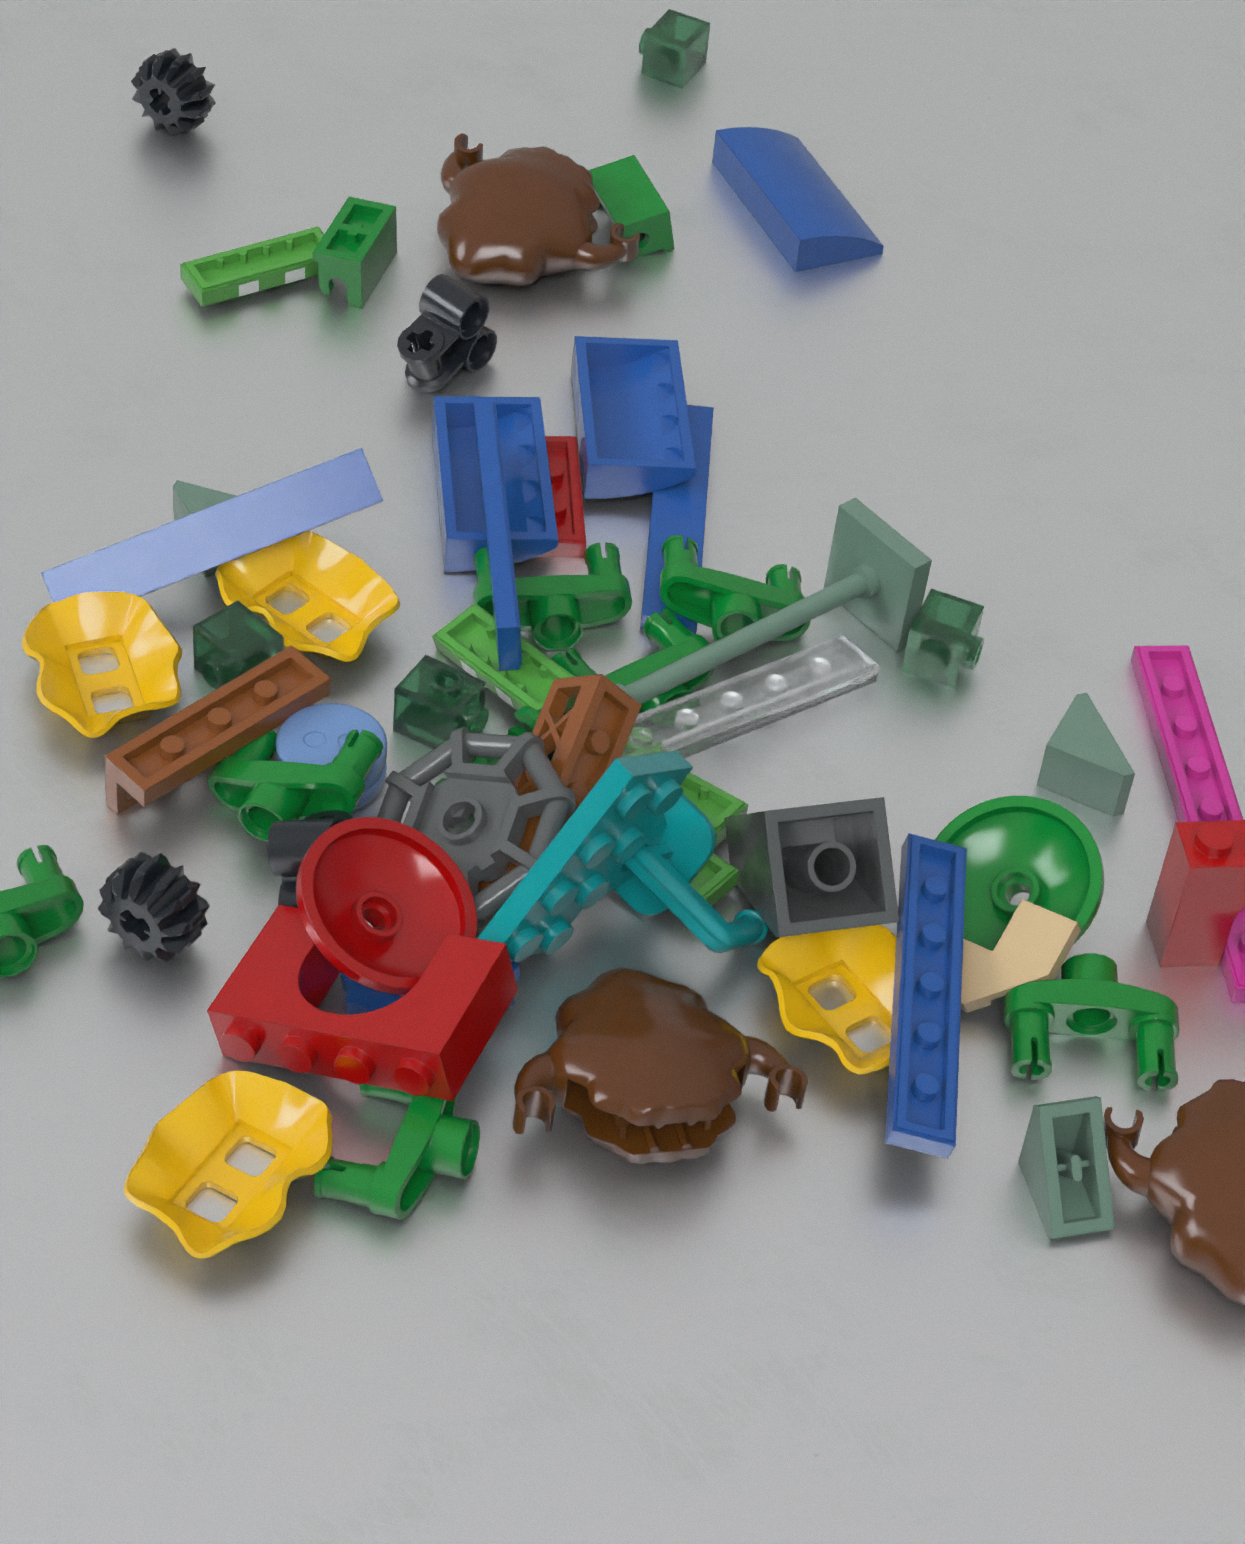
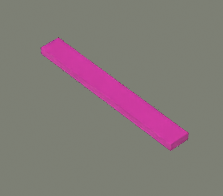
[1131,645,1245,1003]

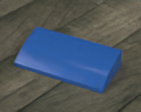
[712,127,884,272]
[571,336,696,499]
[432,396,558,572]

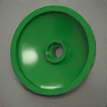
[935,796,1104,951]

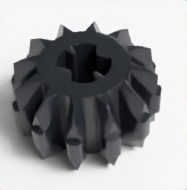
[131,48,216,136]
[98,852,210,963]

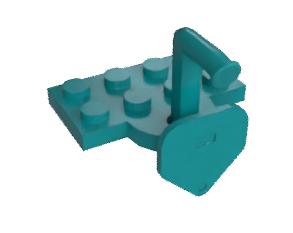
[477,750,769,962]

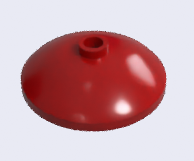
[296,817,477,995]

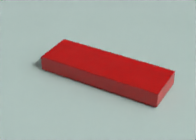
[537,436,586,558]

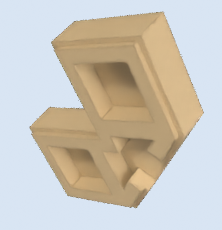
[961,899,1081,1013]

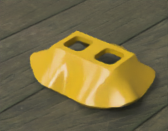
[215,531,400,662]
[21,592,182,738]
[757,924,896,1074]
[124,1071,333,1259]

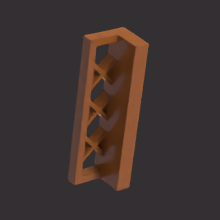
[105,645,331,815]
[478,674,642,893]

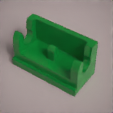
[589,155,675,257]
[313,197,397,308]

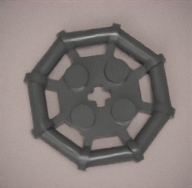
[377,727,576,928]

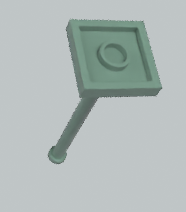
[615,498,932,704]

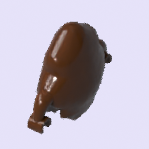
[437,133,640,286]
[512,967,808,1164]
[1103,1079,1245,1307]

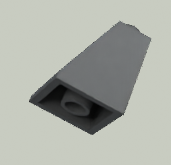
[724,797,899,937]

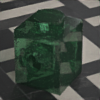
[639,9,710,89]
[902,588,984,689]
[193,600,284,689]
[393,655,489,749]

